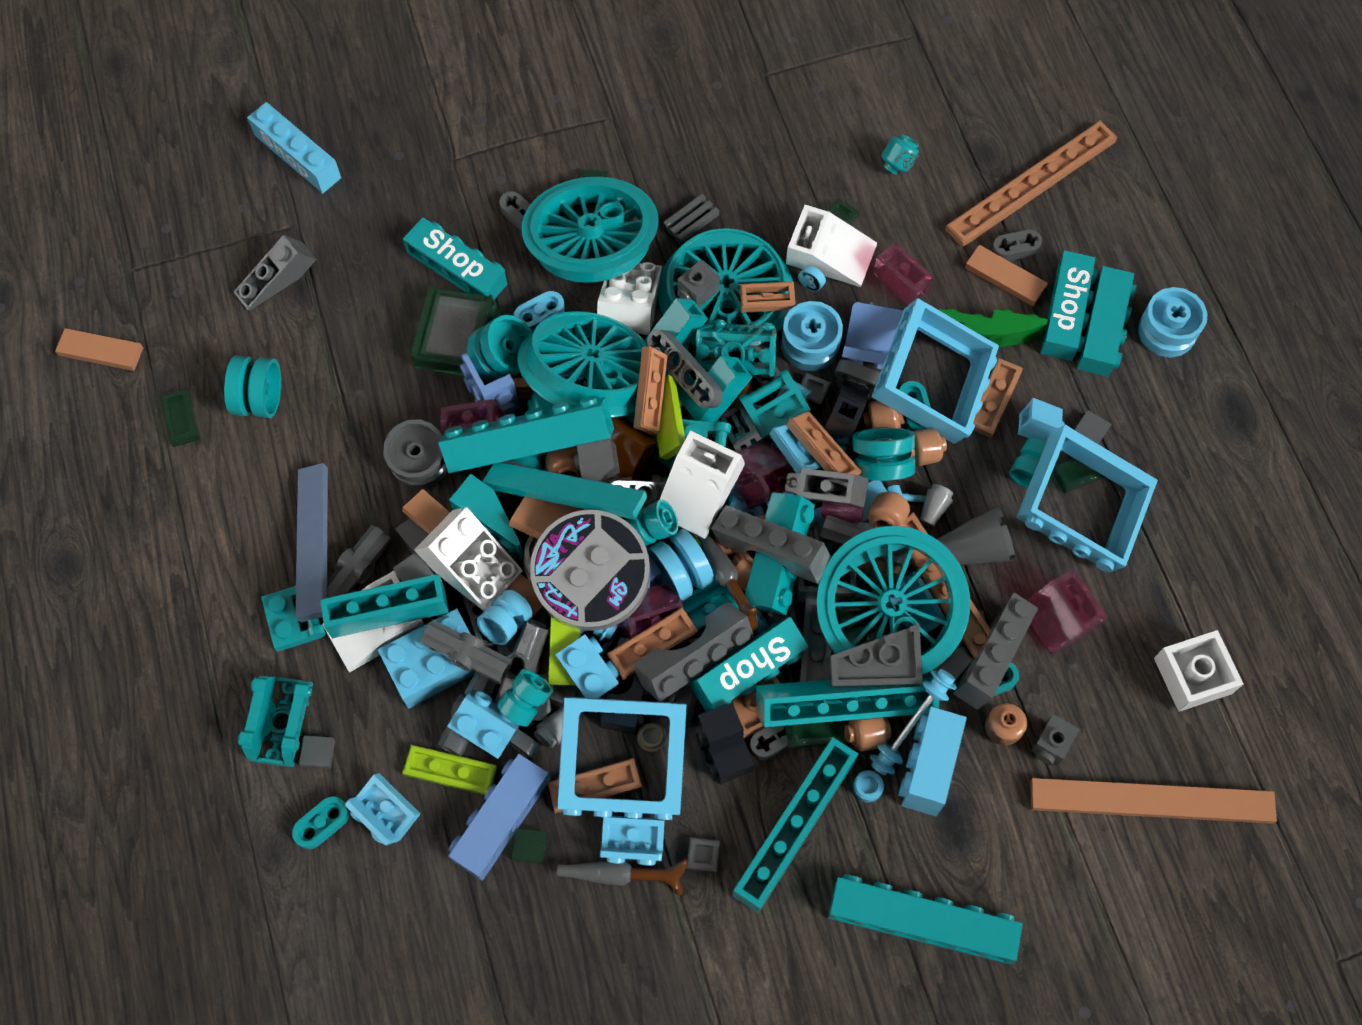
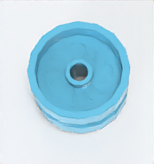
[1138,287,1207,358]
[781,301,843,371]
[647,528,715,602]

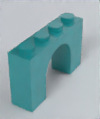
[644,298,753,423]

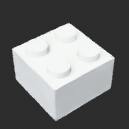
[1154,630,1243,712]

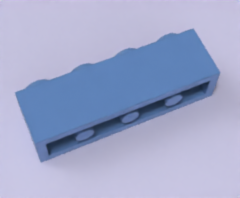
[448,754,551,881]

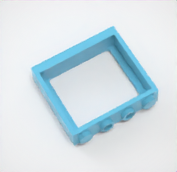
[871,298,999,444]
[1016,425,1158,572]
[557,697,686,820]

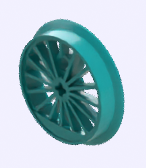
[521,177,658,282]
[658,228,793,352]
[517,311,647,417]
[817,526,970,675]

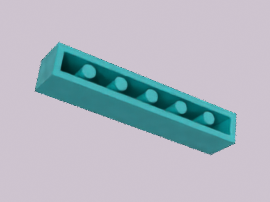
[438,396,614,473]
[756,672,939,727]
[733,737,858,913]
[828,875,1023,965]

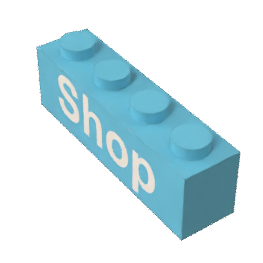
[247,102,341,194]

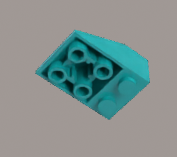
[449,474,524,566]

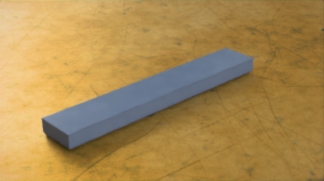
[296,463,328,622]

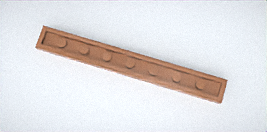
[945,121,1117,248]
[1030,778,1277,824]

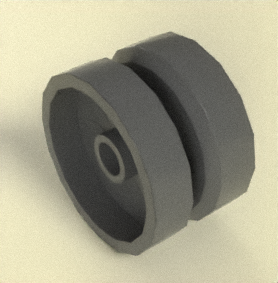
[383,419,448,489]

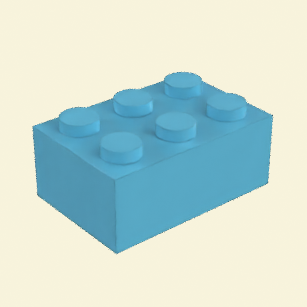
[377,609,475,709]
[898,707,967,817]

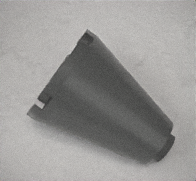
[937,506,1016,565]

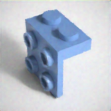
[842,302,903,369]
[460,353,520,421]

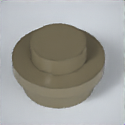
[637,723,667,753]

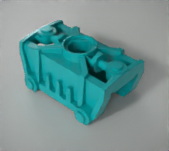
[696,319,777,378]
[238,676,313,767]

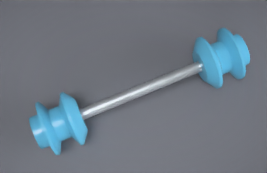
[870,669,957,775]

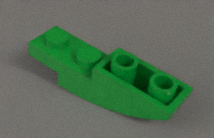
[939,309,1048,347]

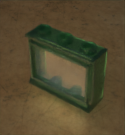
[410,285,498,375]

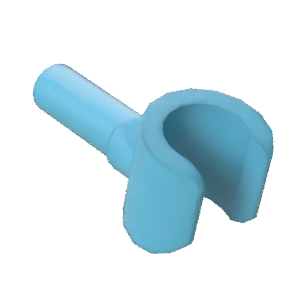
[888,485,926,503]

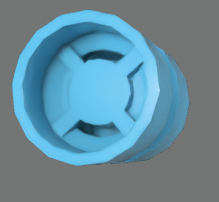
[477,590,532,645]

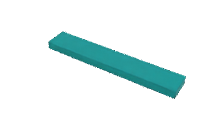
[482,462,647,519]

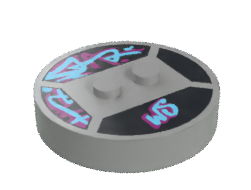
[530,510,650,631]

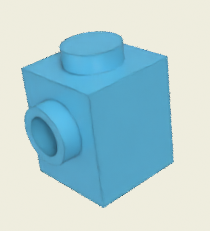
[1018,398,1064,441]

